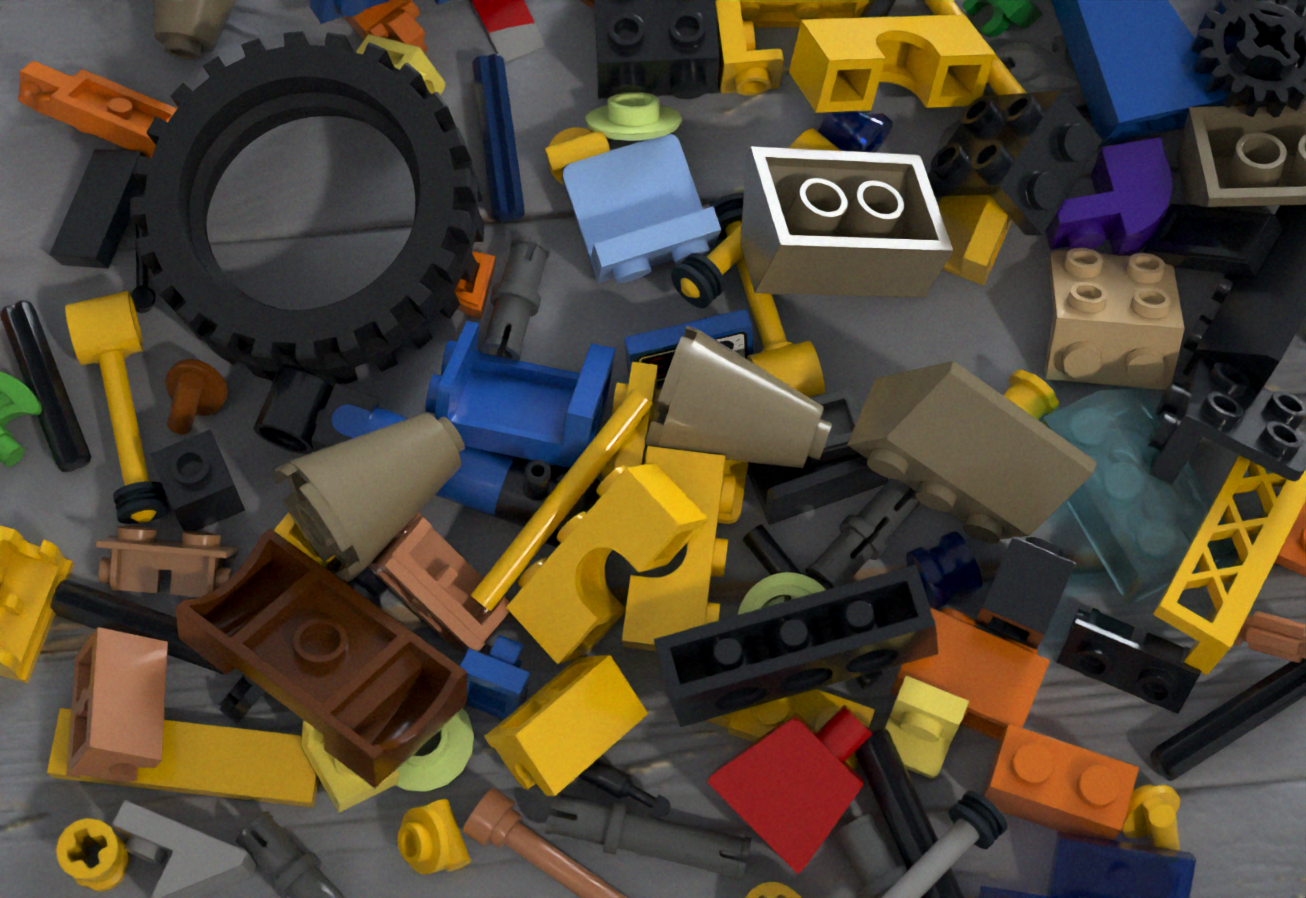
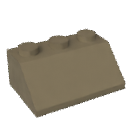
[1177,104,1306,207]
[740,147,954,298]
[847,361,1098,544]

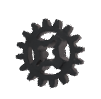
[1191,0,1306,118]

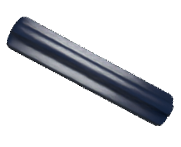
[472,53,525,223]

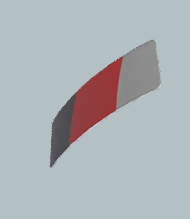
[471,0,545,63]

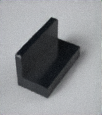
[747,453,888,525]

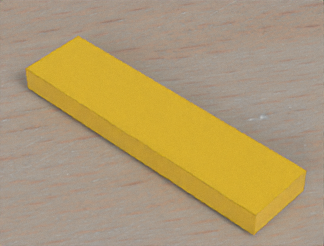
[47,708,319,808]

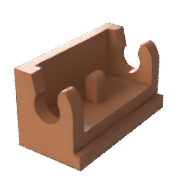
[367,512,510,652]
[66,627,168,782]

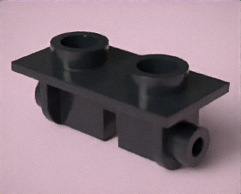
[1056,607,1201,714]

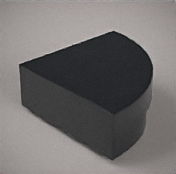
[219,675,265,724]

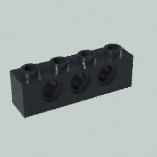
[654,564,939,727]

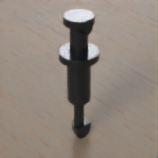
[577,758,671,818]

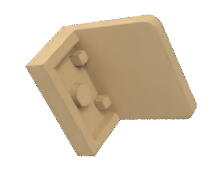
[1044,248,1185,390]

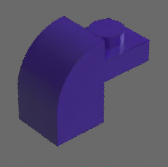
[1045,137,1173,256]

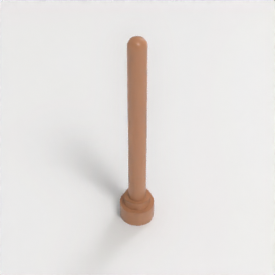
[462,787,628,898]

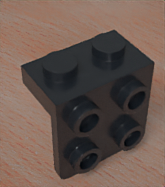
[594,0,719,99]
[927,90,1103,235]
[1147,355,1306,485]

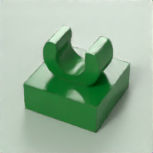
[962,0,1043,38]

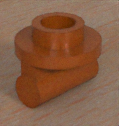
[165,359,228,434]

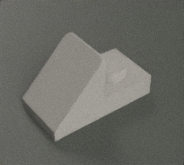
[112,800,257,898]

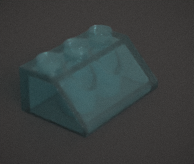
[1041,388,1237,606]

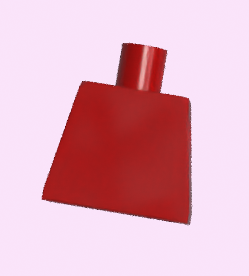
[706,705,873,874]

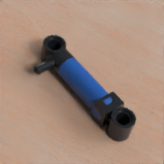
[253,368,601,548]

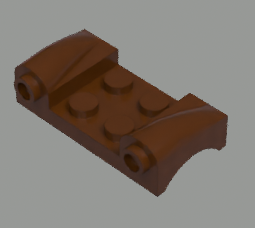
[175,528,467,788]

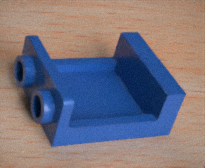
[425,321,616,468]

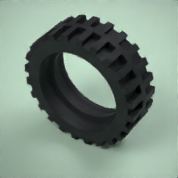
[130,31,485,384]

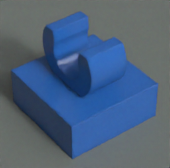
[460,635,530,720]

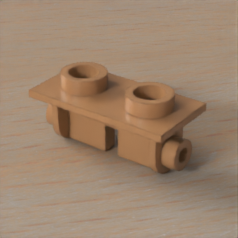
[96,526,239,597]

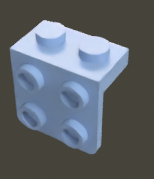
[562,134,721,283]

